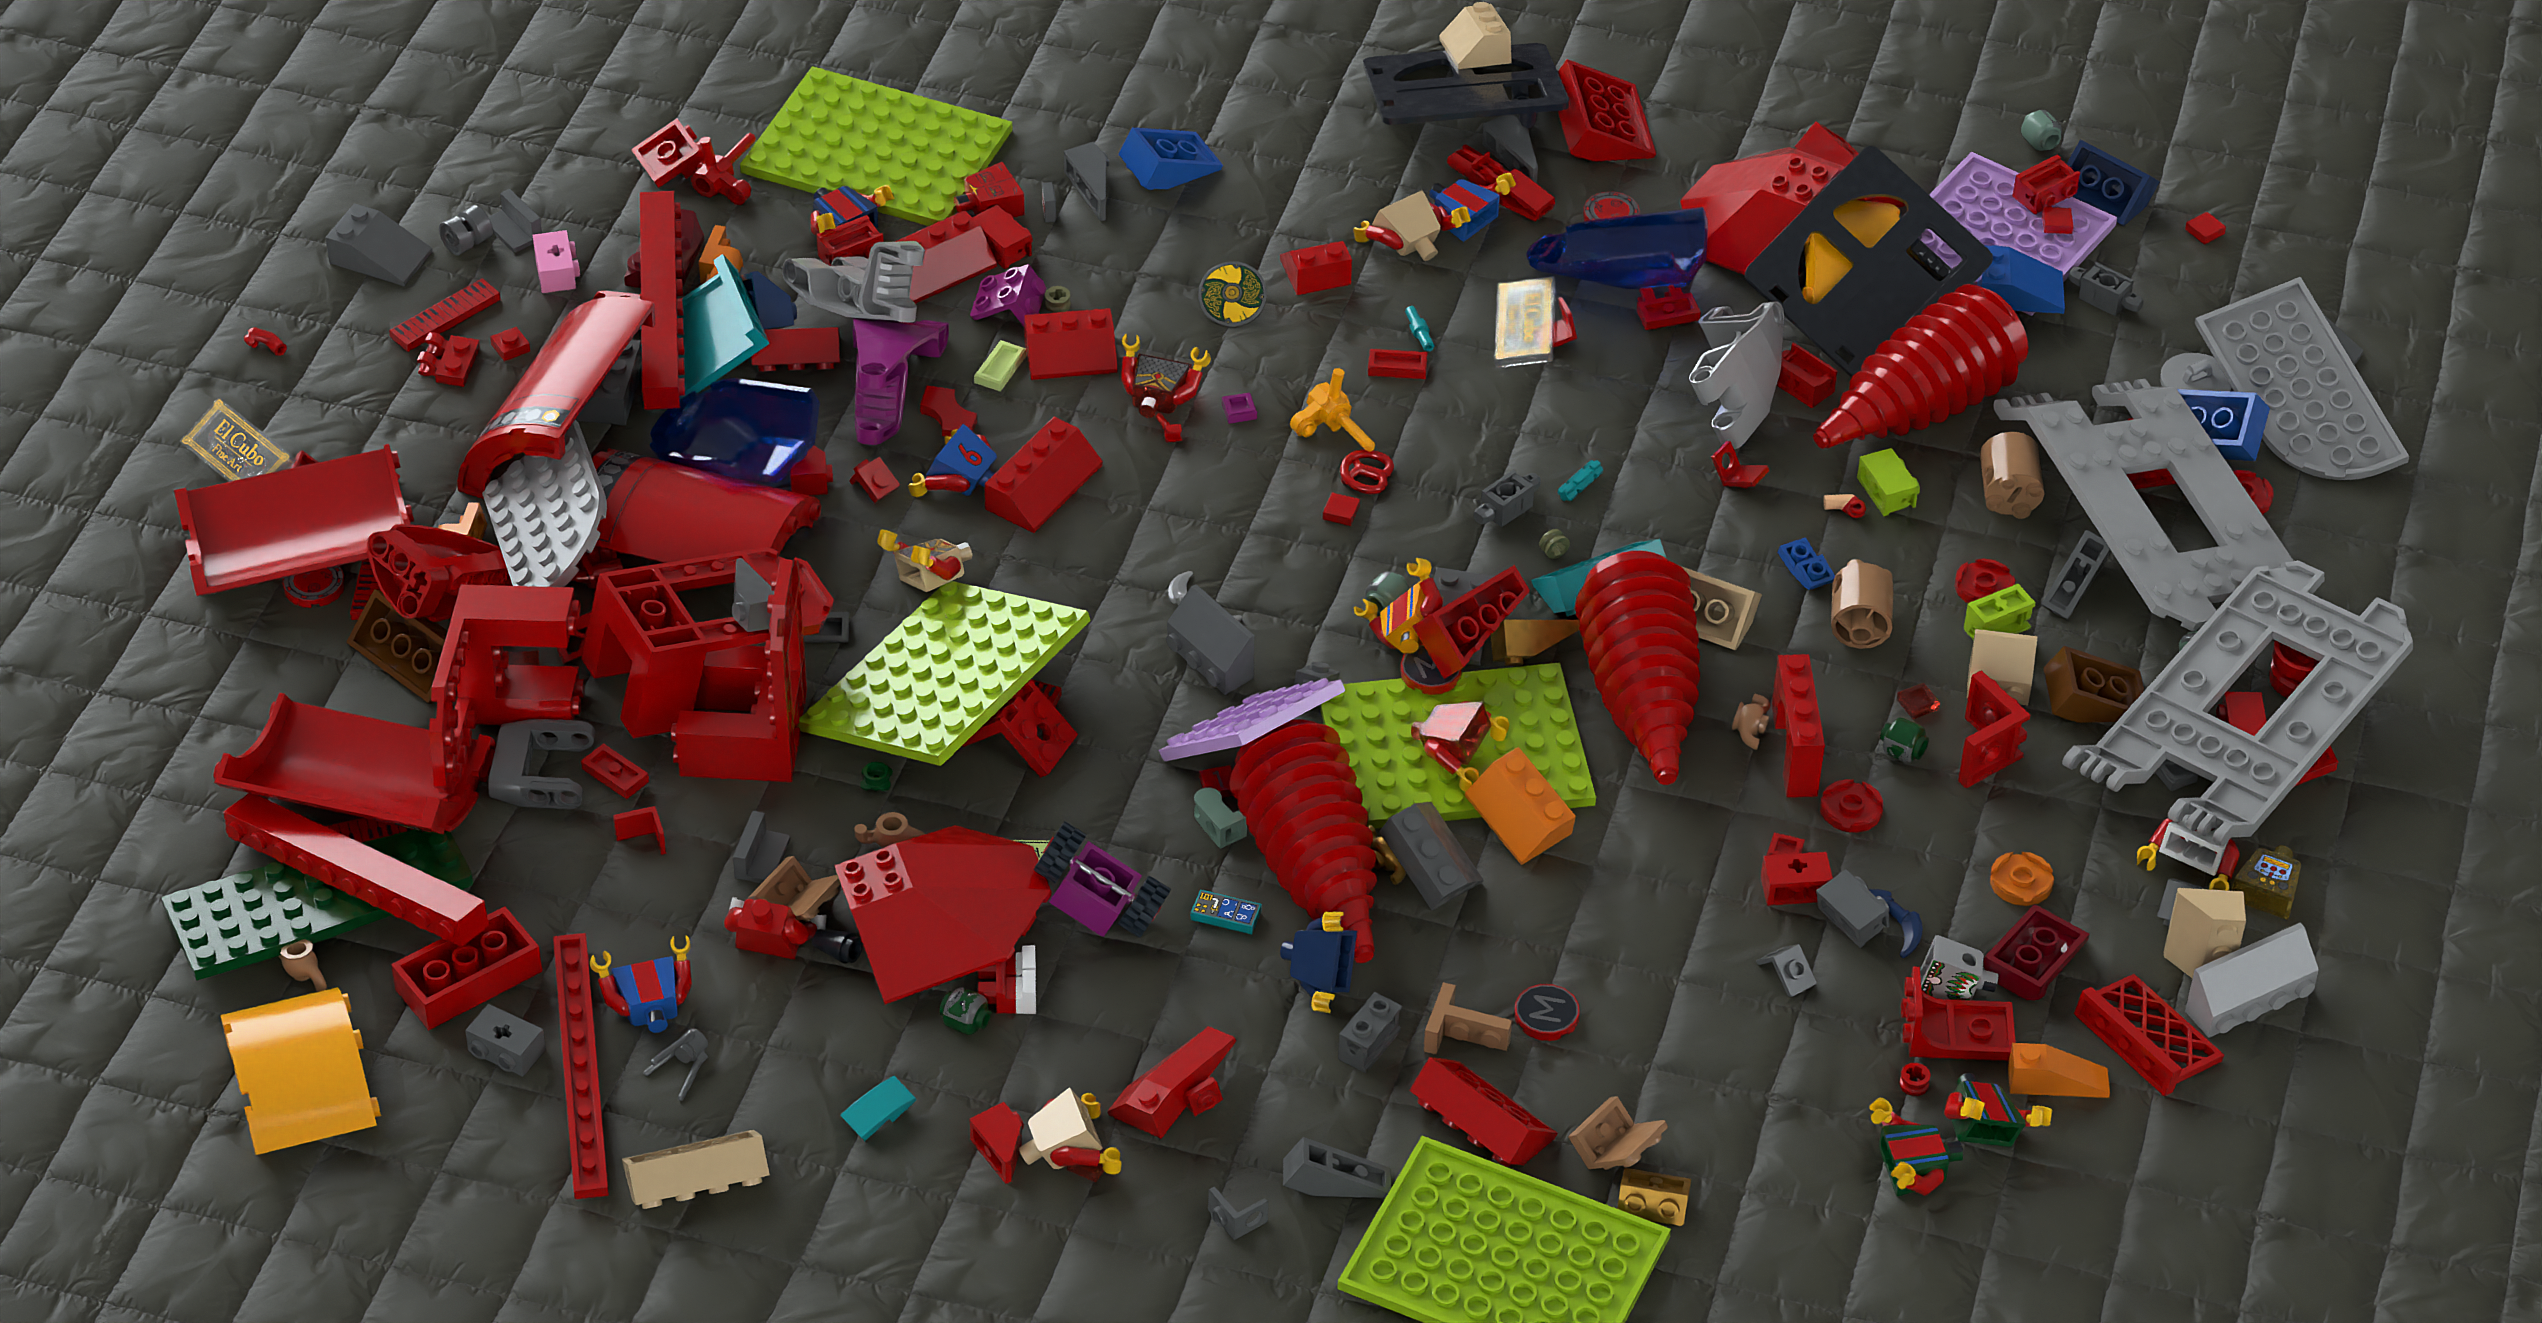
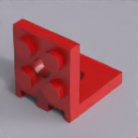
[1958,670,2031,788]
[962,680,1078,778]

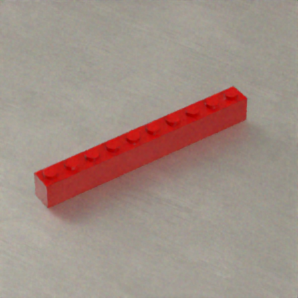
[640,191,685,410]
[223,793,489,947]

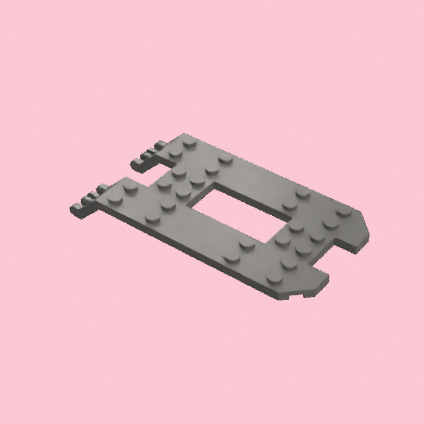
[1994,379,2294,631]
[2062,560,2413,846]

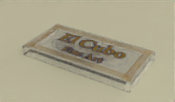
[1494,276,1556,367]
[180,397,297,482]

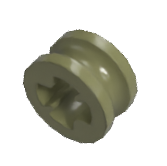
[1045,286,1071,313]
[1539,529,1570,559]

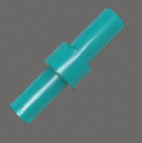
[1405,306,1435,352]

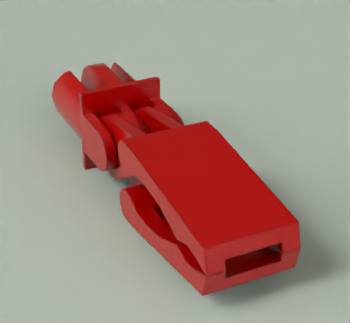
[1447,144,1555,222]

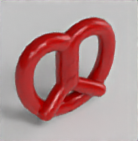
[1340,449,1394,494]

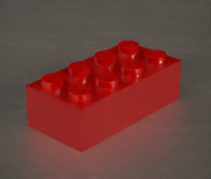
[391,906,542,1031]

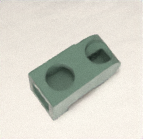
[1194,788,1247,849]

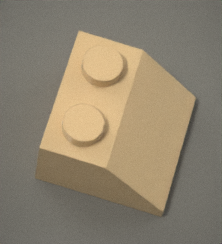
[1966,629,2037,705]

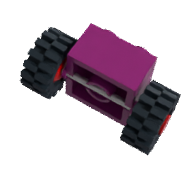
[1033,821,1171,938]

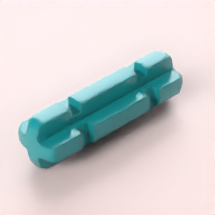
[1558,460,1603,501]

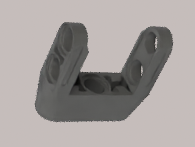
[488,718,596,809]

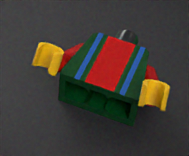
[1944,1073,2052,1147]
[1869,1097,1963,1196]

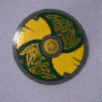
[1198,261,1267,327]

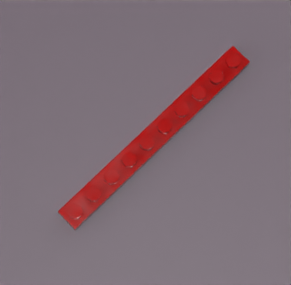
[553,933,609,1199]

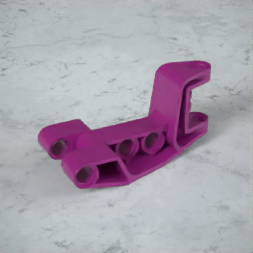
[853,318,949,445]

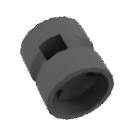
[438,205,493,256]

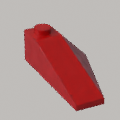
[1107,1026,1236,1139]

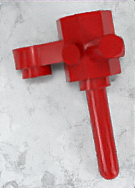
[691,133,756,205]

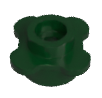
[860,762,893,791]

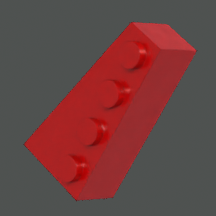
[1412,565,1530,679]

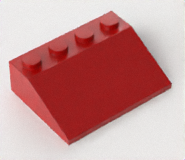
[1558,59,1656,161]

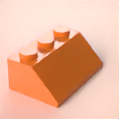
[1465,747,1576,865]

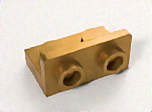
[1617,1168,1692,1226]

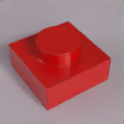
[490,326,530,362]

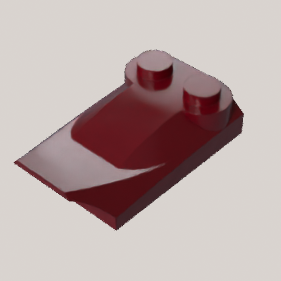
[624,209,704,288]
[1983,904,2090,1000]

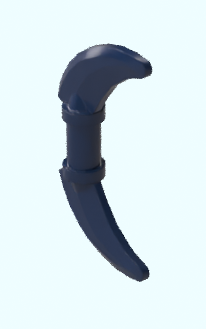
[1868,889,1923,958]

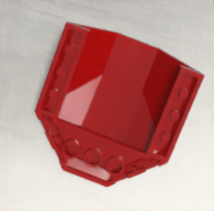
[1680,147,1869,287]
[834,825,1052,1004]

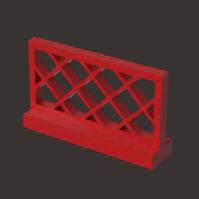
[2074,974,2224,1096]

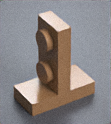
[1424,982,1512,1054]

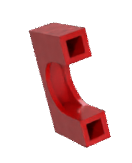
[1772,654,1825,798]

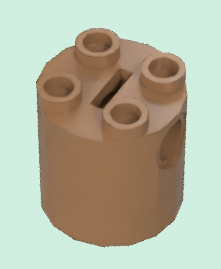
[1980,432,2045,519]
[1831,559,1894,649]

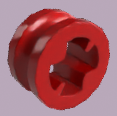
[1899,1063,1931,1096]

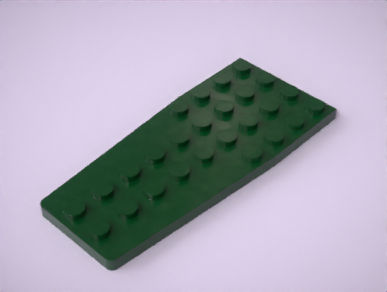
[161,829,473,981]

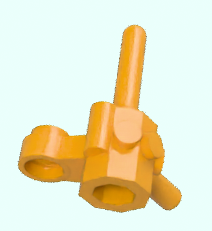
[1290,368,1375,452]

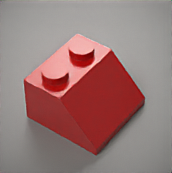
[1280,241,1352,295]

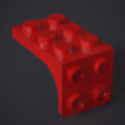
[1901,966,2016,1061]

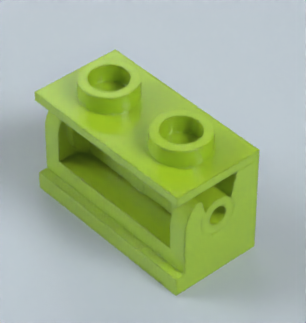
[1857,448,1920,516]
[1964,584,2036,641]

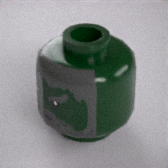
[1880,717,1929,763]
[940,987,991,1035]

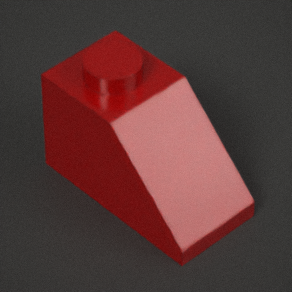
[789,434,833,495]
[969,1102,1024,1184]

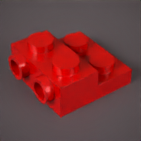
[631,118,704,188]

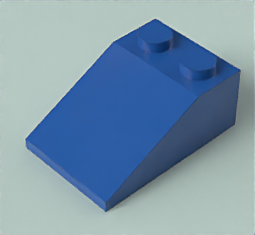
[1119,127,1223,190]
[1977,245,2065,314]
[2177,389,2270,461]

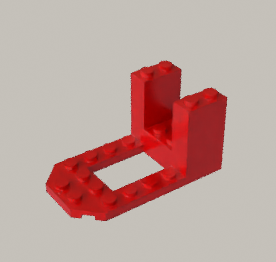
[582,547,834,738]
[671,559,807,782]
[429,584,585,794]

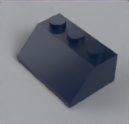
[2067,139,2160,226]

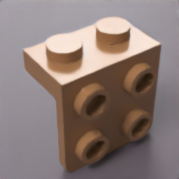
[748,856,841,922]
[1568,1096,1668,1170]

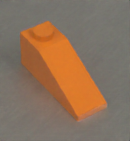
[2008,1043,2110,1098]

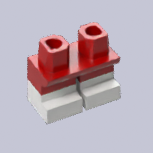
[978,945,1036,1014]

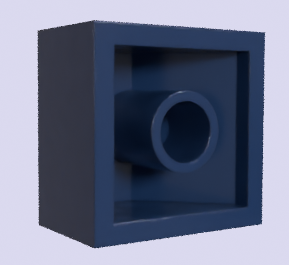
[741,271,797,330]

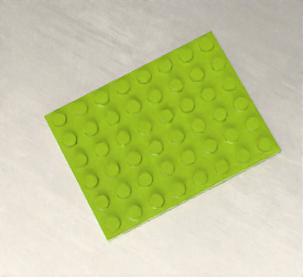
[740,66,1013,226]
[799,581,1091,766]
[1319,663,1596,828]
[1337,1135,1671,1323]

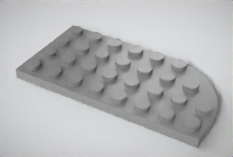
[2195,277,2409,480]
[482,420,607,587]

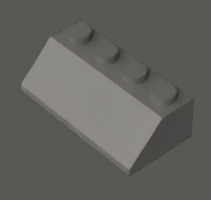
[2185,923,2319,1038]

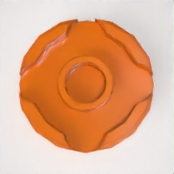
[1990,852,2054,906]

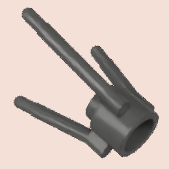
[643,1028,708,1101]

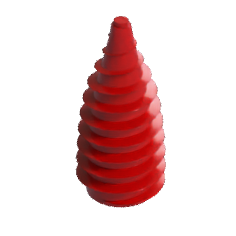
[1813,284,2028,449]
[1575,551,1700,785]
[1229,719,1377,963]

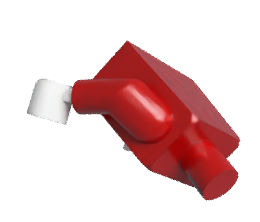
[724,897,827,960]

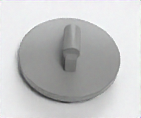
[2160,353,2232,391]

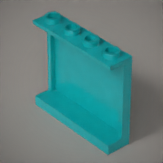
[640,254,770,402]

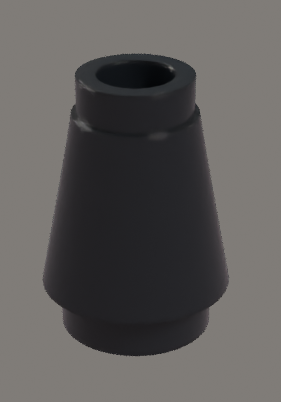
[812,929,863,964]

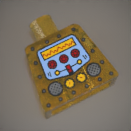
[2232,845,2301,920]

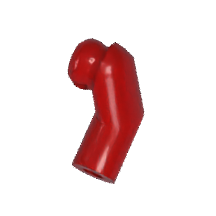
[244,327,287,356]

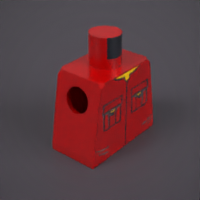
[954,162,1025,217]

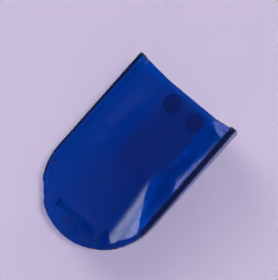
[1526,207,1708,289]
[649,378,820,483]

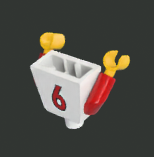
[2137,814,2240,891]

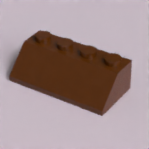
[346,589,457,704]

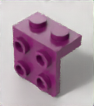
[970,264,1047,327]

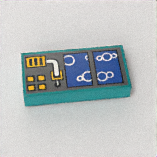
[1191,889,1262,934]

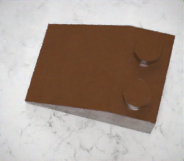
[2043,646,2144,723]

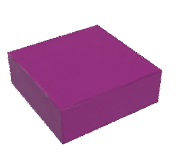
[1222,392,1257,424]

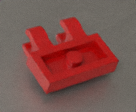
[1636,280,1701,330]
[417,332,480,387]

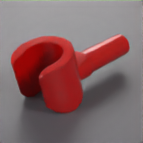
[1156,413,1182,442]

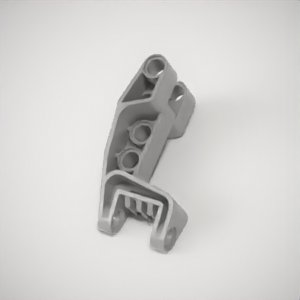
[782,241,925,322]
[1689,302,1784,450]

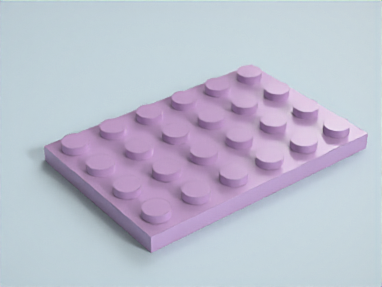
[1159,678,1346,761]

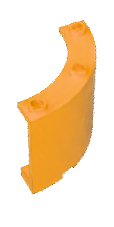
[1802,200,1913,304]
[220,987,381,1155]

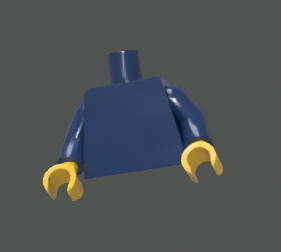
[1280,912,1357,1013]

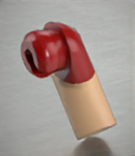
[1824,494,1866,518]

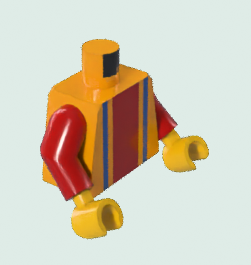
[1354,558,1443,654]

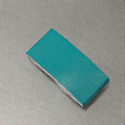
[840,1076,917,1142]

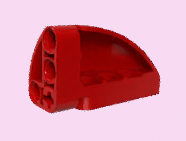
[367,524,513,622]

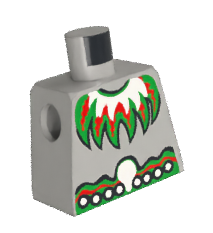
[1920,935,1998,1000]

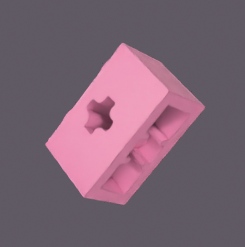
[533,230,580,293]

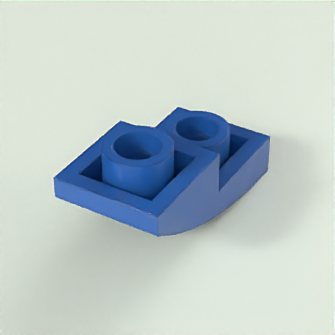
[1777,537,1835,590]

